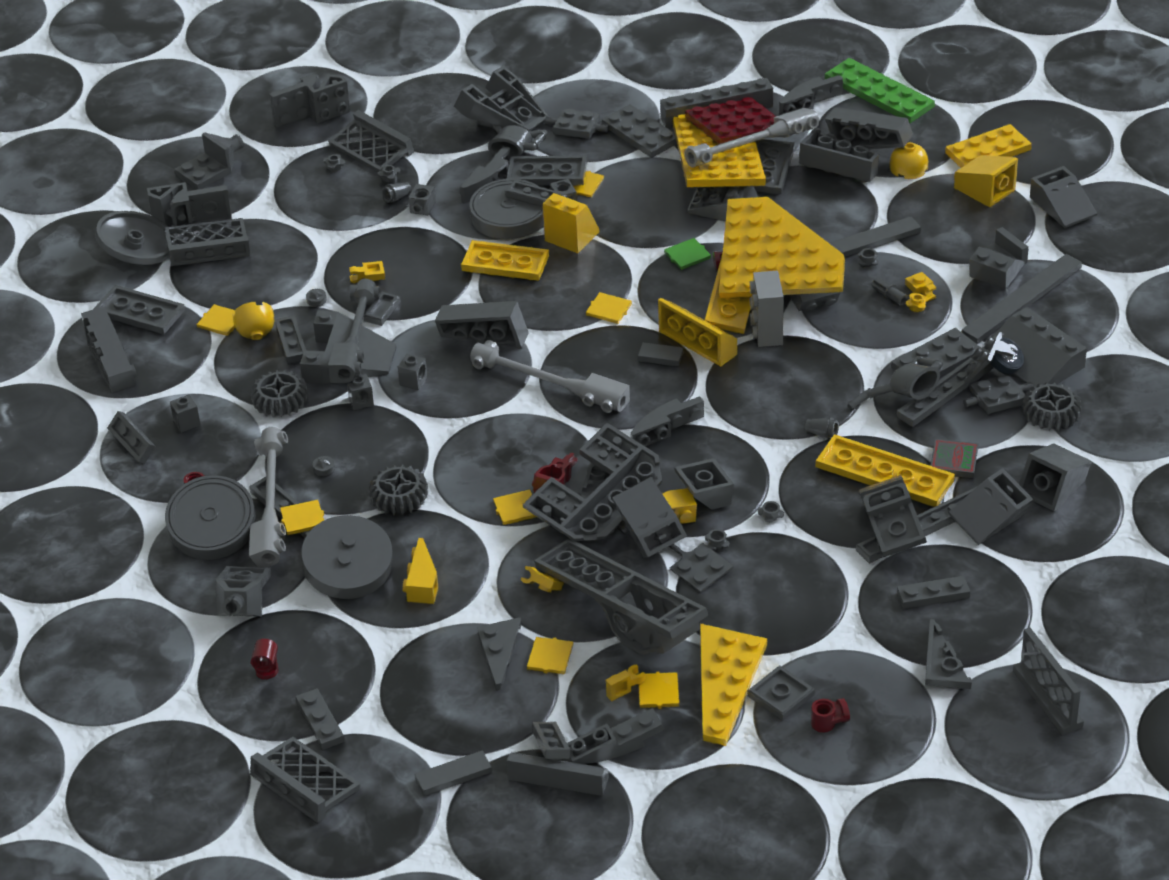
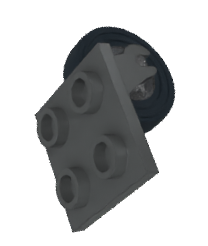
[964,332,1024,383]

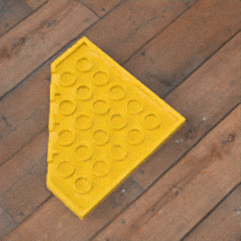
[719,197,845,298]

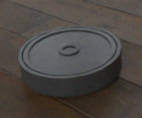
[469,179,544,239]
[165,475,256,560]
[302,515,392,599]

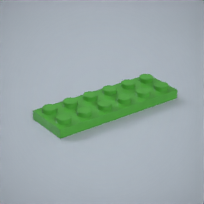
[825,58,935,123]

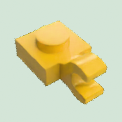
[349,261,385,283]
[905,272,936,301]
[520,566,564,593]
[606,665,645,702]

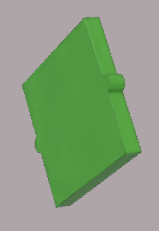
[664,238,711,270]

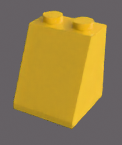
[954,155,1018,207]
[543,193,599,253]

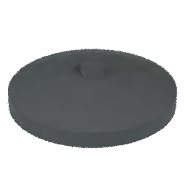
[95,211,174,265]

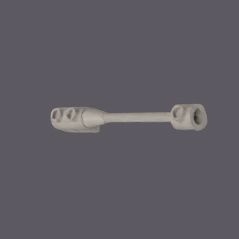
[684,108,819,167]
[470,340,630,413]
[249,427,288,567]

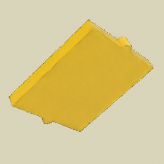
[573,171,604,197]
[586,292,632,324]
[197,304,236,336]
[493,490,537,525]
[280,500,324,535]
[527,637,573,674]
[639,671,679,709]

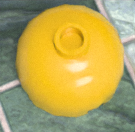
[889,142,928,179]
[232,302,274,340]

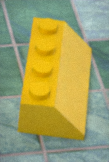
[658,298,737,367]

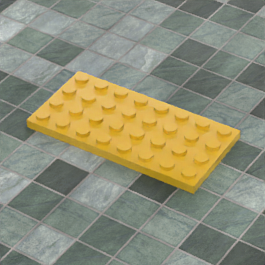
[673,115,766,187]

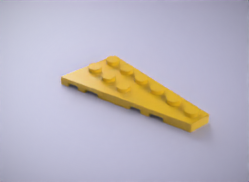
[700,624,767,746]

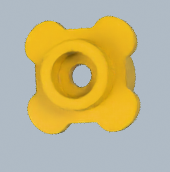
[906,293,929,312]

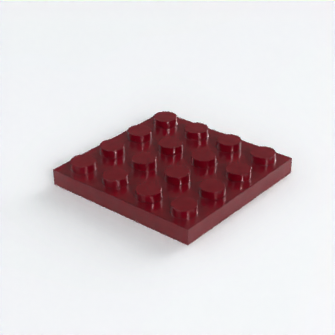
[685,97,776,145]

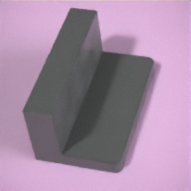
[984,227,1029,263]

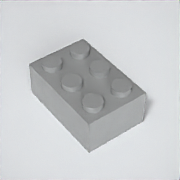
[749,271,784,347]

